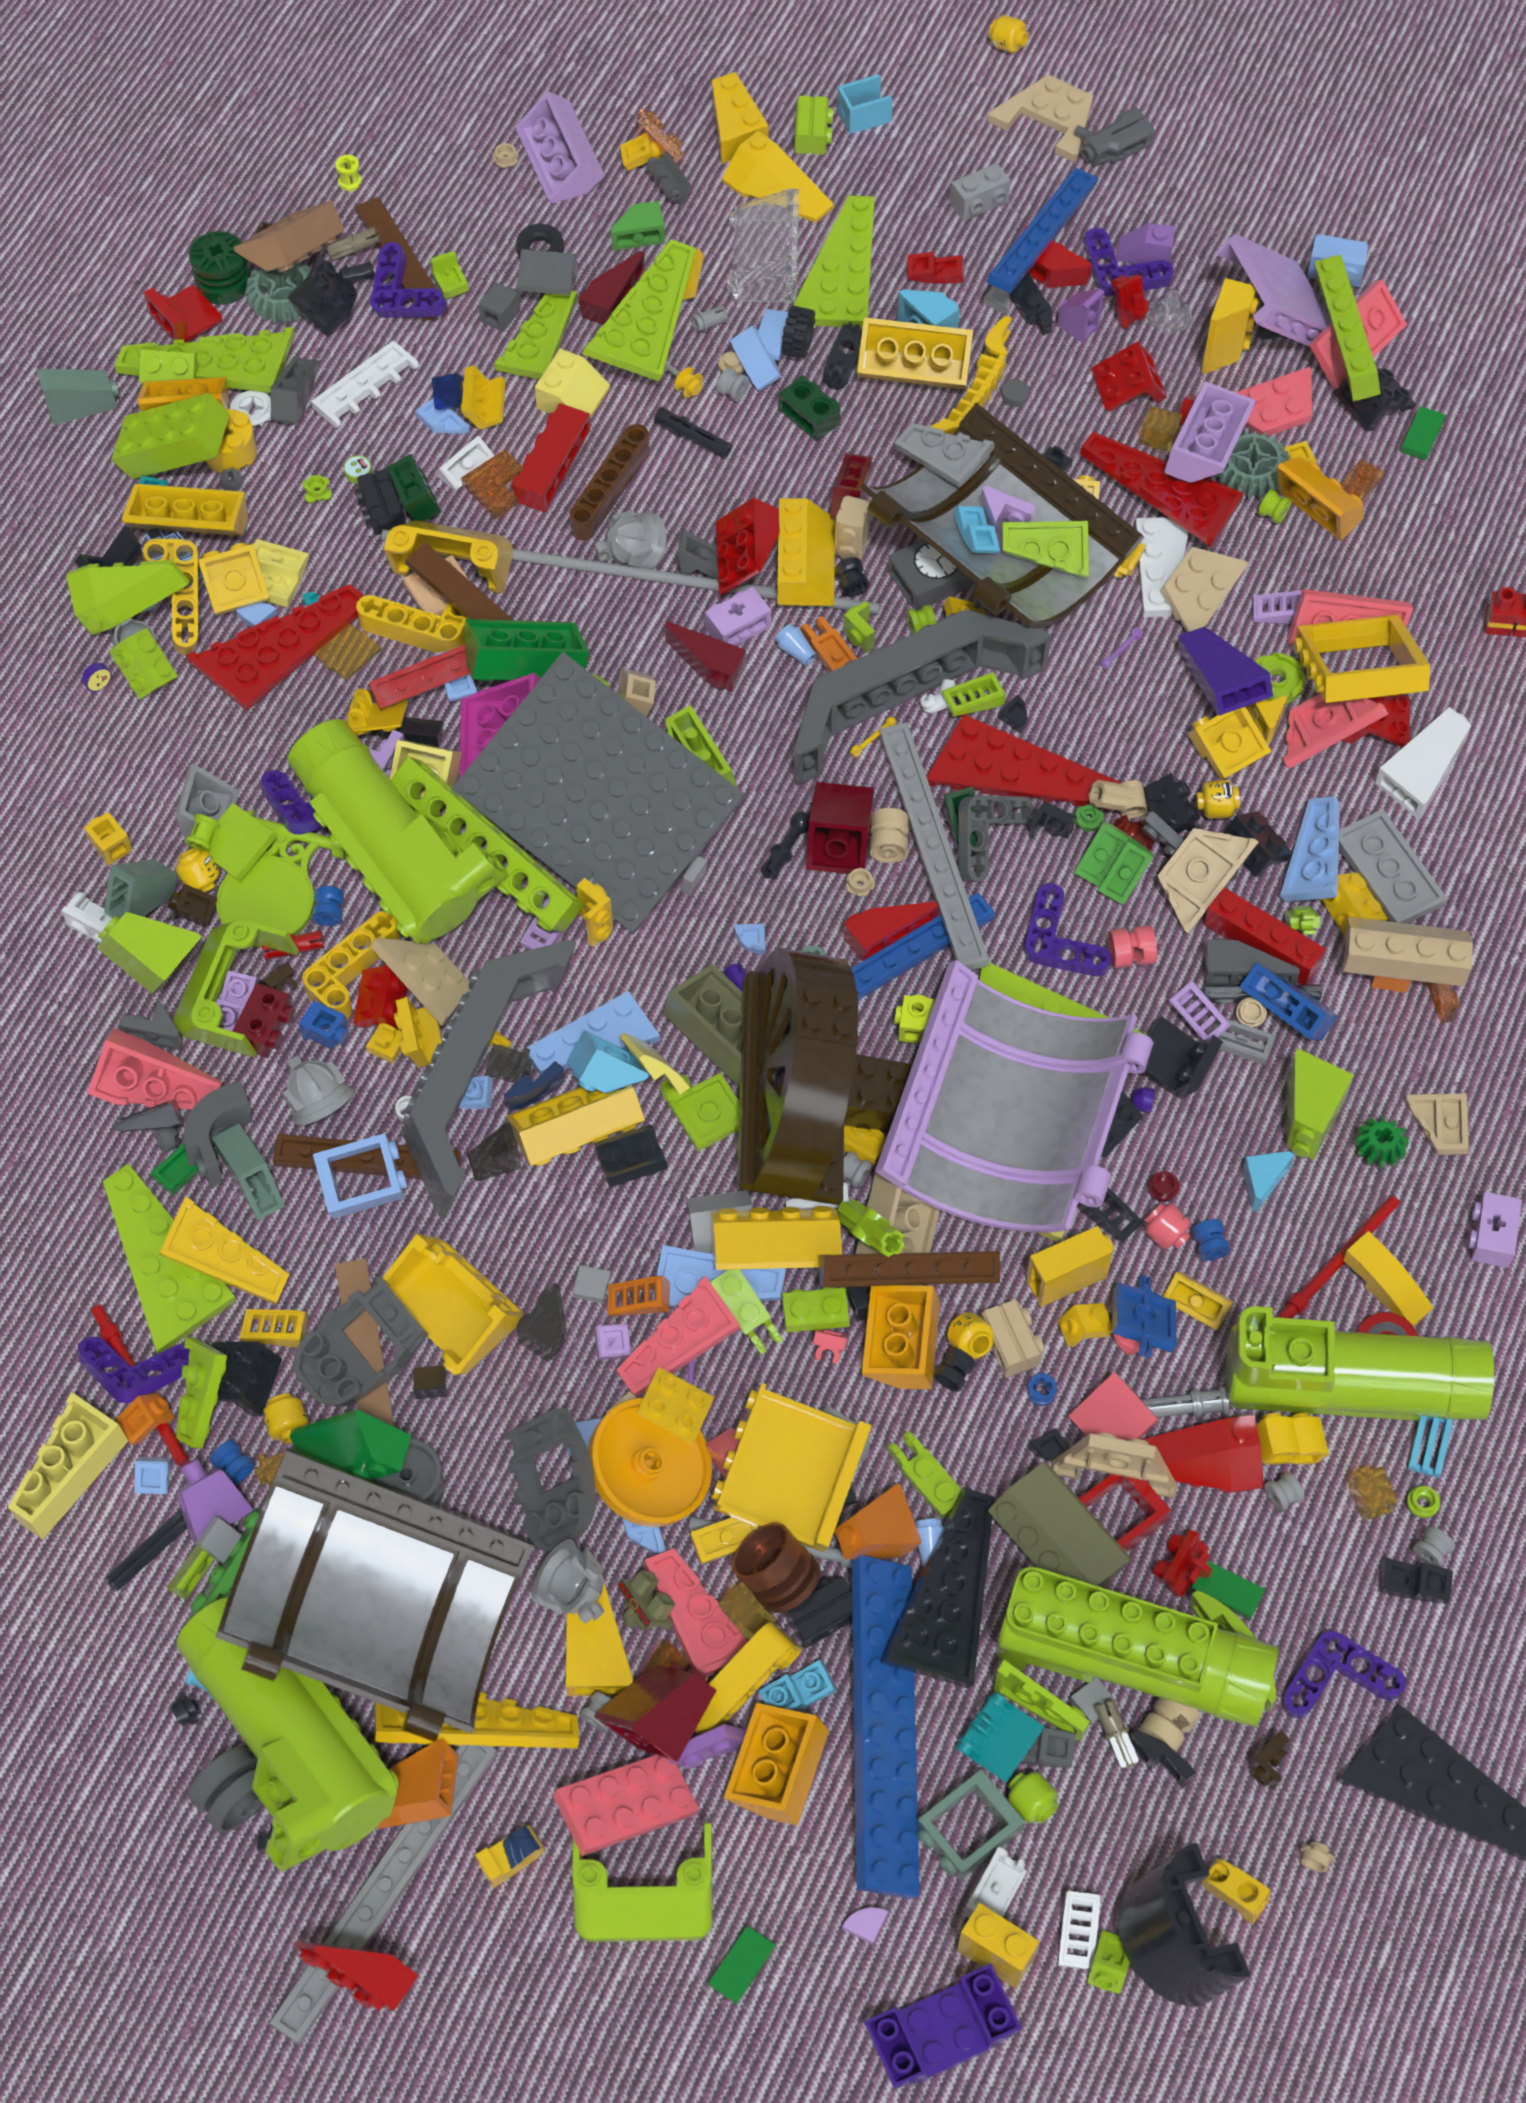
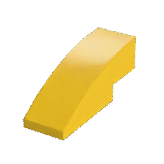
[1343,1231,1433,1327]

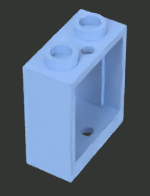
[313,1133,408,1219]

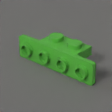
[188,1508,262,1620]

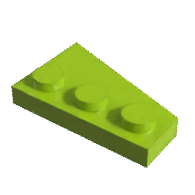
[176,1337,227,1449]

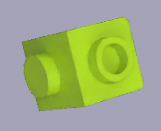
[430,251,469,299]
[844,601,875,653]

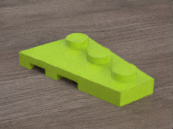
[1002,521,1089,579]
[994,1660,1090,1742]

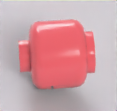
[1144,1202,1191,1249]

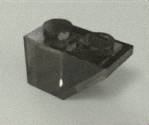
[516,1283,568,1363]

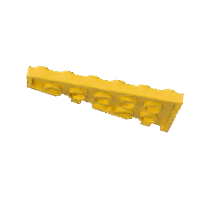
[374,1692,580,1749]

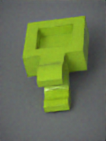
[1284,906,1320,935]

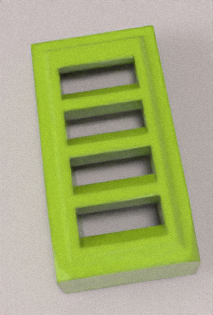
[941,672,1006,716]

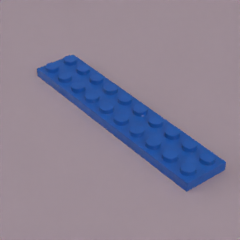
[852,1555,920,1899]

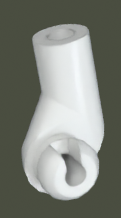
[920,679,956,714]

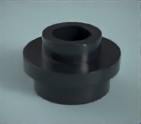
[171,1693,201,1727]

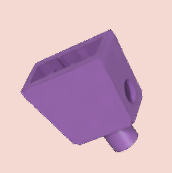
[176,1458,253,1542]

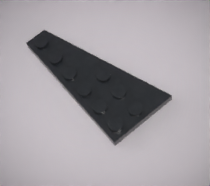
[880,1488,995,1688]
[1337,1705,1526,1862]

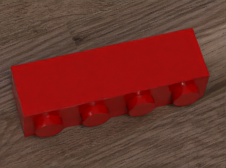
[511,403,591,512]
[1204,887,1326,985]

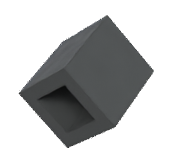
[479,282,520,332]

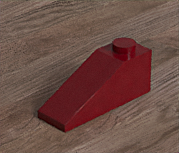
[579,251,645,325]
[830,453,873,518]
[665,621,746,692]

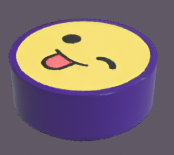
[81,663,112,692]

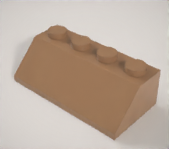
[234,200,344,272]

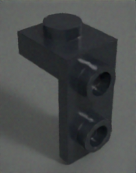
[75,526,141,568]

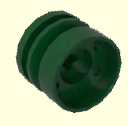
[188,231,250,305]

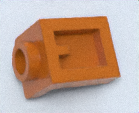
[116,1393,174,1445]

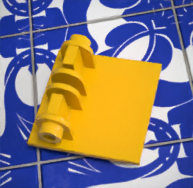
[347,688,408,735]
[636,1367,715,1445]

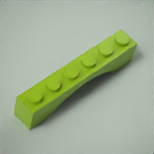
[1314,254,1380,401]

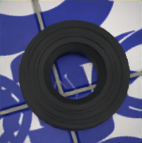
[516,223,564,259]

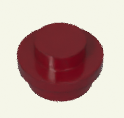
[1148,1171,1180,1202]

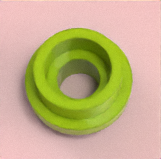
[1407,1486,1440,1518]

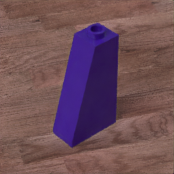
[1178,626,1273,716]

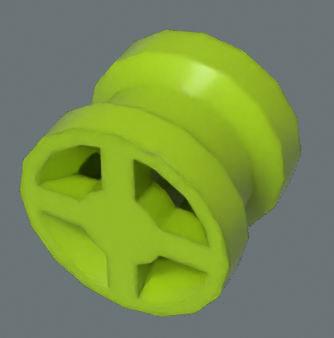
[1258,489,1292,524]
[906,604,936,635]

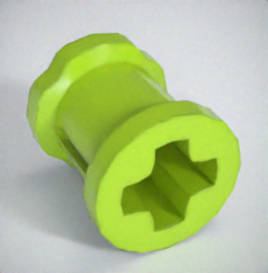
[184,814,220,851]

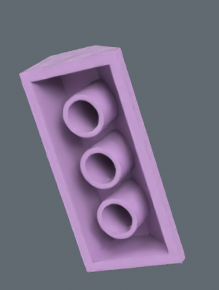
[515,91,604,203]
[1164,381,1256,483]

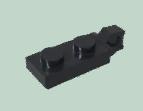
[1009,272,1054,335]

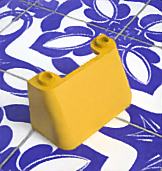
[384,521,513,594]
[382,1234,525,1375]

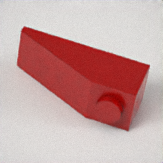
[843,901,938,961]

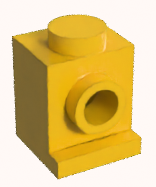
[84,812,133,866]

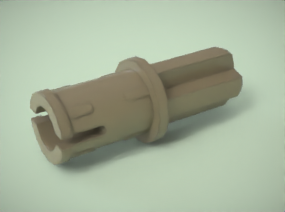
[327,226,381,260]
[1094,1699,1139,1769]

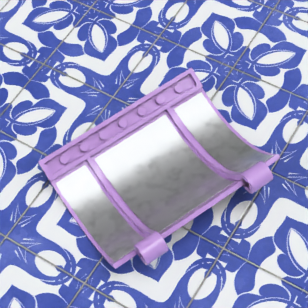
[875,960,1154,1233]

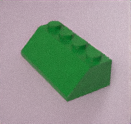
[464,619,590,681]
[289,1409,412,1480]

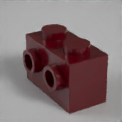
[232,983,295,1058]

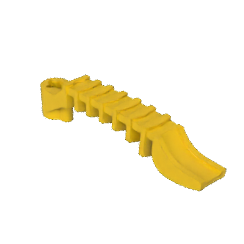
[929,316,1012,435]

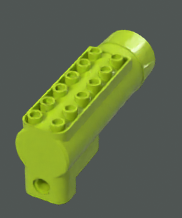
[287,719,508,945]
[1225,1306,1494,1421]
[996,1567,1279,1728]
[177,1597,399,1872]

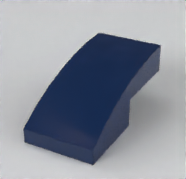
[504,1061,565,1112]

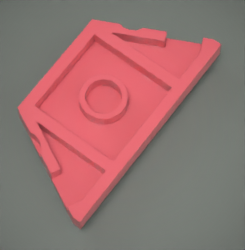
[1236,367,1312,437]
[1283,694,1389,769]

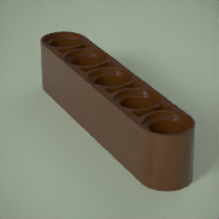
[569,424,650,541]

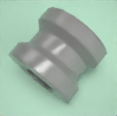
[717,368,749,402]
[844,1151,873,1189]
[1264,1472,1305,1512]
[1413,1527,1456,1567]
[579,1691,611,1734]

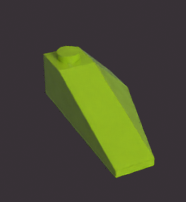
[66,560,189,635]

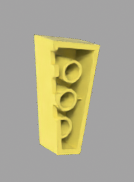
[8,1392,128,1540]

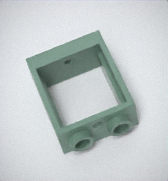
[917,1769,1025,1881]

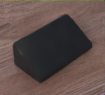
[381,717,445,747]

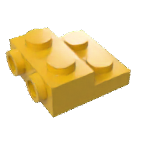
[198,543,270,616]
[1188,707,1272,781]

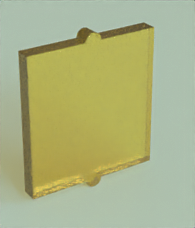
[313,624,382,681]

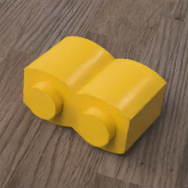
[1257,1413,1329,1465]

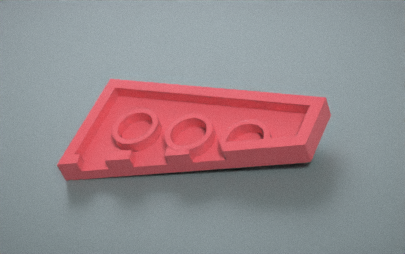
[1287,589,1413,645]
[616,1276,741,1398]
[643,1548,748,1676]

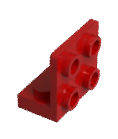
[144,285,223,343]
[1092,341,1167,411]
[1343,694,1410,747]

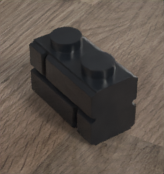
[354,468,406,536]
[785,1576,853,1649]

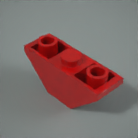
[1024,225,1092,288]

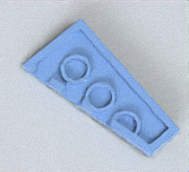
[1280,796,1340,902]
[525,991,660,1075]
[651,1245,787,1307]

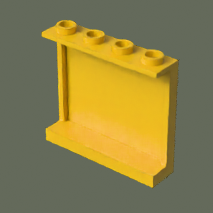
[711,1383,872,1553]

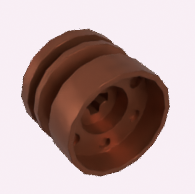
[732,1522,821,1613]

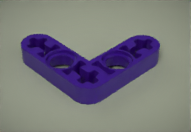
[1084,228,1174,296]
[370,242,447,318]
[261,770,327,835]
[1025,883,1111,976]
[78,1337,190,1403]
[1282,1631,1406,1718]

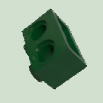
[779,375,841,442]
[387,454,442,521]

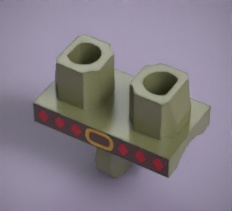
[617,1571,676,1631]

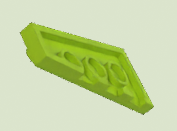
[494,290,577,380]

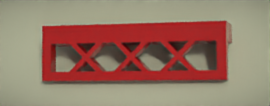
[367,644,470,710]

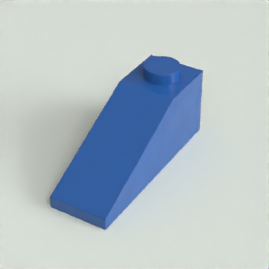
[1240,962,1338,1041]

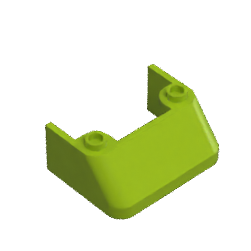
[173,919,299,1058]
[573,1823,713,1942]

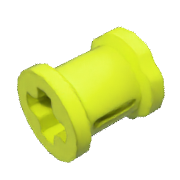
[335,155,362,191]

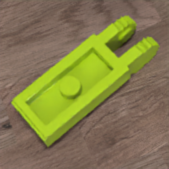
[710,1269,783,1355]
[887,1431,962,1519]

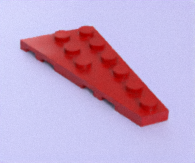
[1080,431,1244,547]
[186,584,364,711]
[926,714,1121,810]

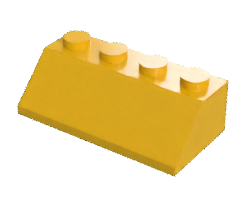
[857,317,973,390]
[122,484,248,536]
[777,498,835,606]
[506,1085,645,1166]
[711,1206,842,1270]

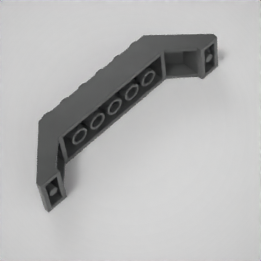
[794,610,1051,786]
[402,940,577,1219]

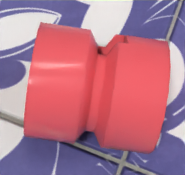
[1108,925,1157,969]

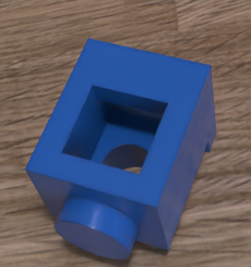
[298,1000,349,1050]

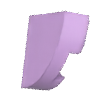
[842,1908,888,1945]

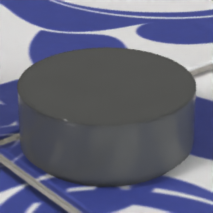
[1001,379,1029,407]

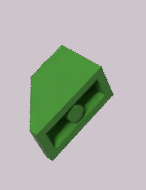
[611,201,665,251]

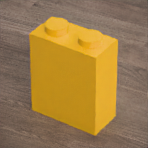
[1026,1226,1114,1307]
[957,1903,1040,1989]

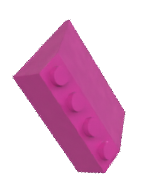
[459,673,541,779]

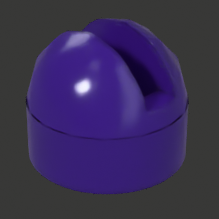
[1132,1087,1155,1113]

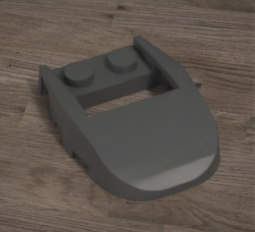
[293,1276,429,1407]
[505,1408,596,1552]

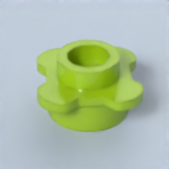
[302,475,332,503]

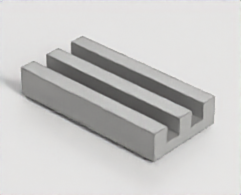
[1213,1018,1276,1065]

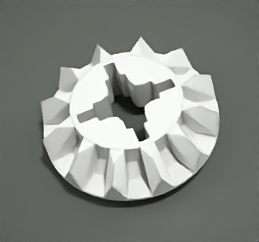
[230,391,271,427]

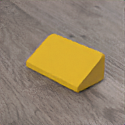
[1163,1271,1234,1330]

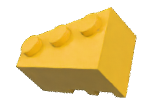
[712,72,769,164]

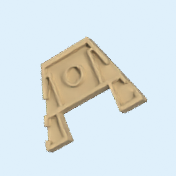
[987,74,1093,163]
[1051,1433,1177,1499]

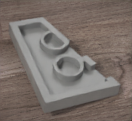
[894,423,995,488]

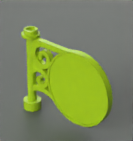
[216,809,348,947]

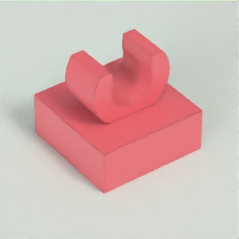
[813,1329,850,1364]

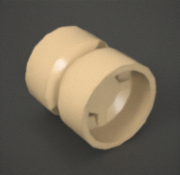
[870,808,909,863]
[1138,1698,1201,1752]

